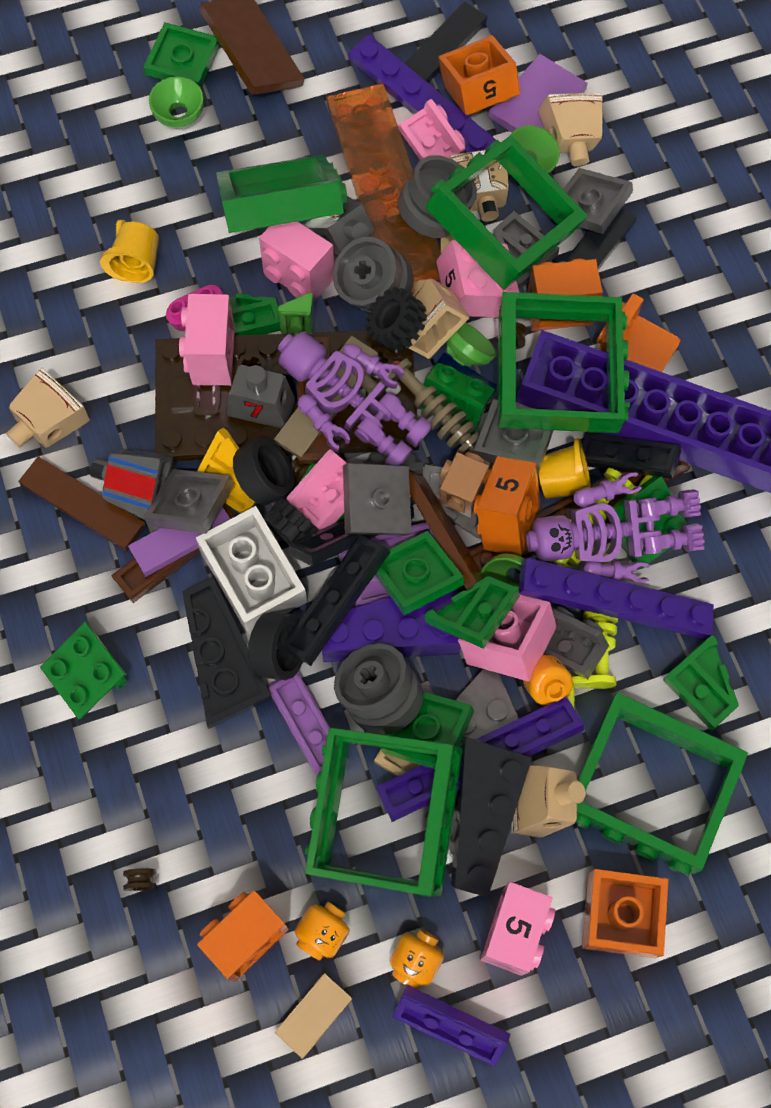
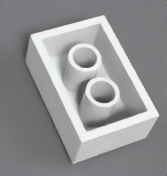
[196,506,307,634]

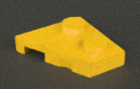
[197,428,257,513]

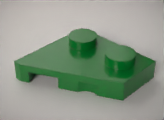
[229,293,281,336]
[424,576,520,649]
[663,635,739,731]

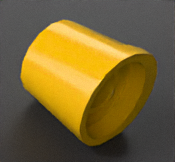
[100,220,159,283]
[538,438,591,499]

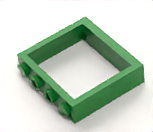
[425,135,588,290]
[216,154,347,233]
[498,292,630,433]
[576,692,748,876]
[304,727,463,897]

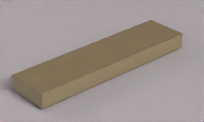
[274,336,379,458]

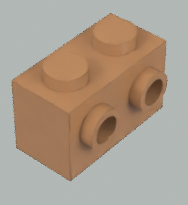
[439,452,489,518]

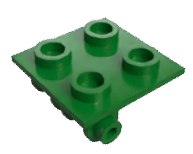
[40,622,128,720]

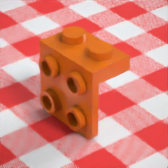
[596,293,680,372]

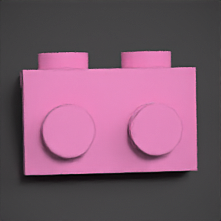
[398,99,466,160]
[286,449,347,530]

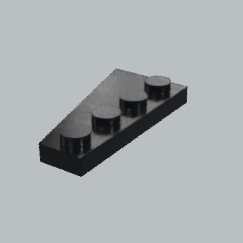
[182,577,272,729]
[451,735,532,898]

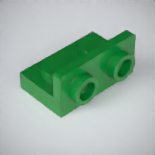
[420,363,495,434]

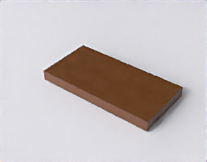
[199,0,305,95]

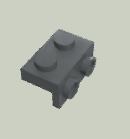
[543,606,610,680]

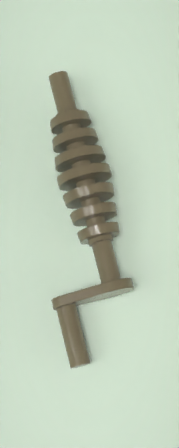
[361,358,494,469]

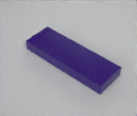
[393,985,511,1067]

